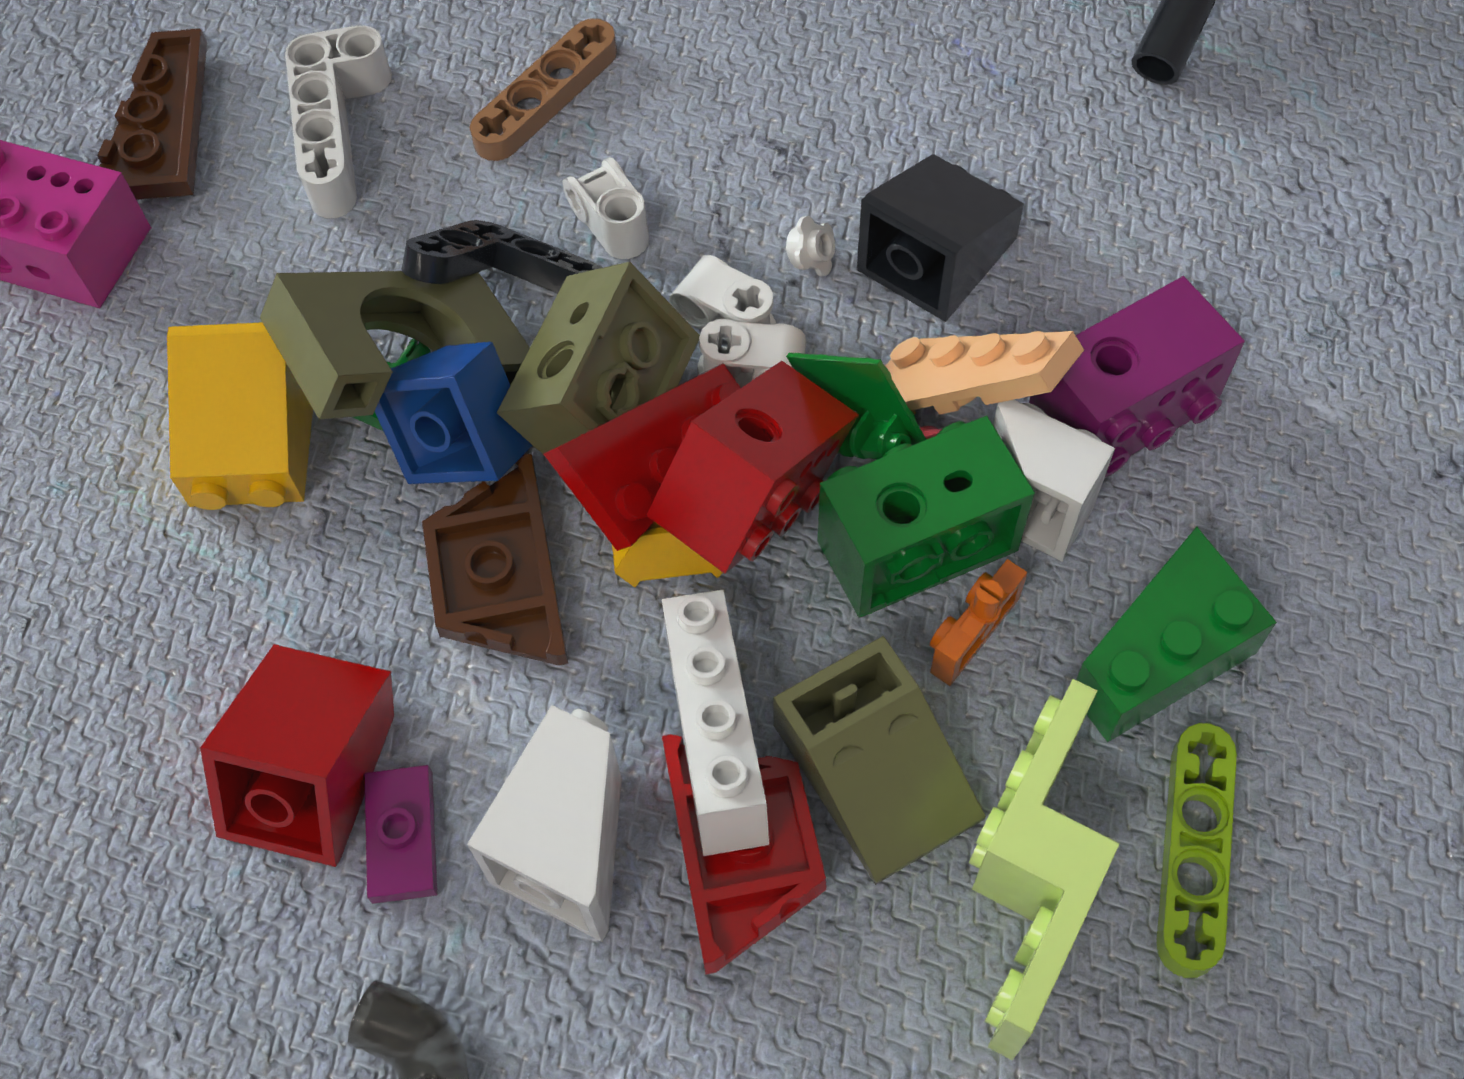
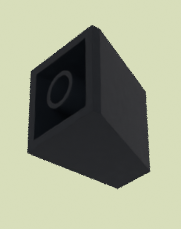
[856,154,1024,322]

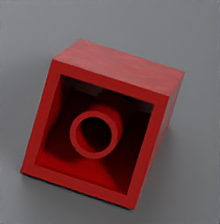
[200,644,394,867]

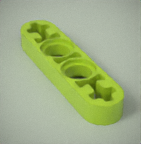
[1156,723,1237,978]

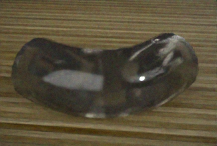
[348,979,469,1079]

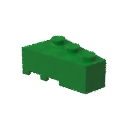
[1076,527,1277,743]

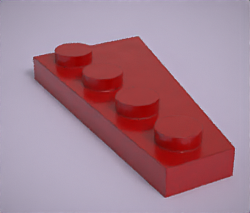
[544,363,740,551]

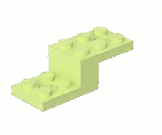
[969,679,1120,1061]

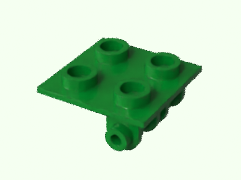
[786,353,927,459]

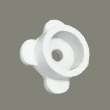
[786,216,835,276]

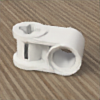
[562,157,649,259]
[669,255,776,342]
[697,319,806,388]

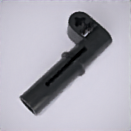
[1131,0,1216,85]

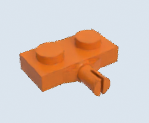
[930,559,1028,686]

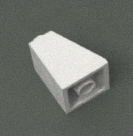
[467,705,622,942]

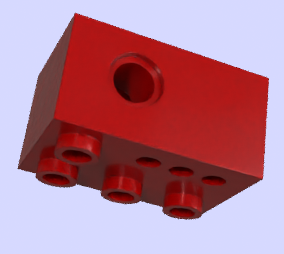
[646,361,859,574]

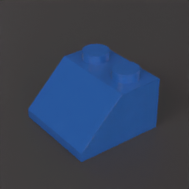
[375,342,533,484]

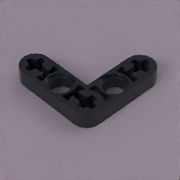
[401,220,603,294]

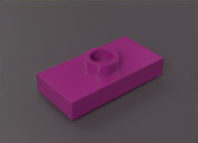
[365,765,437,904]

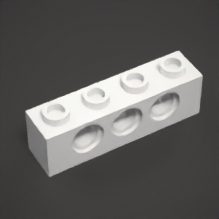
[661,590,769,856]

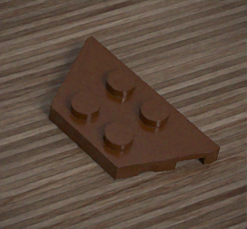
[422,453,568,666]

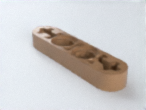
[470,19,617,161]

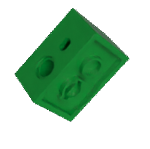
[817,415,1035,618]

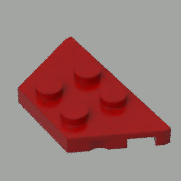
[662,734,826,975]

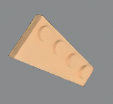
[886,331,1084,415]

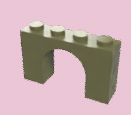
[260,271,530,420]

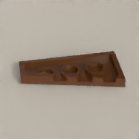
[97,28,207,200]

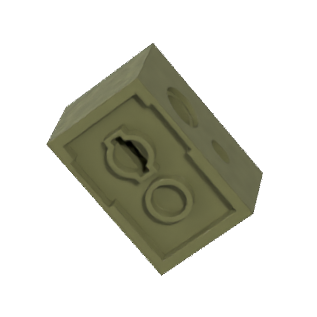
[497,262,700,455]

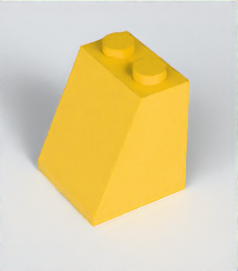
[167,322,313,510]

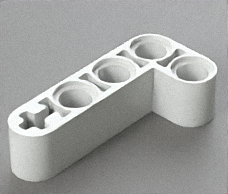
[285,25,392,218]

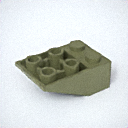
[773,636,986,885]

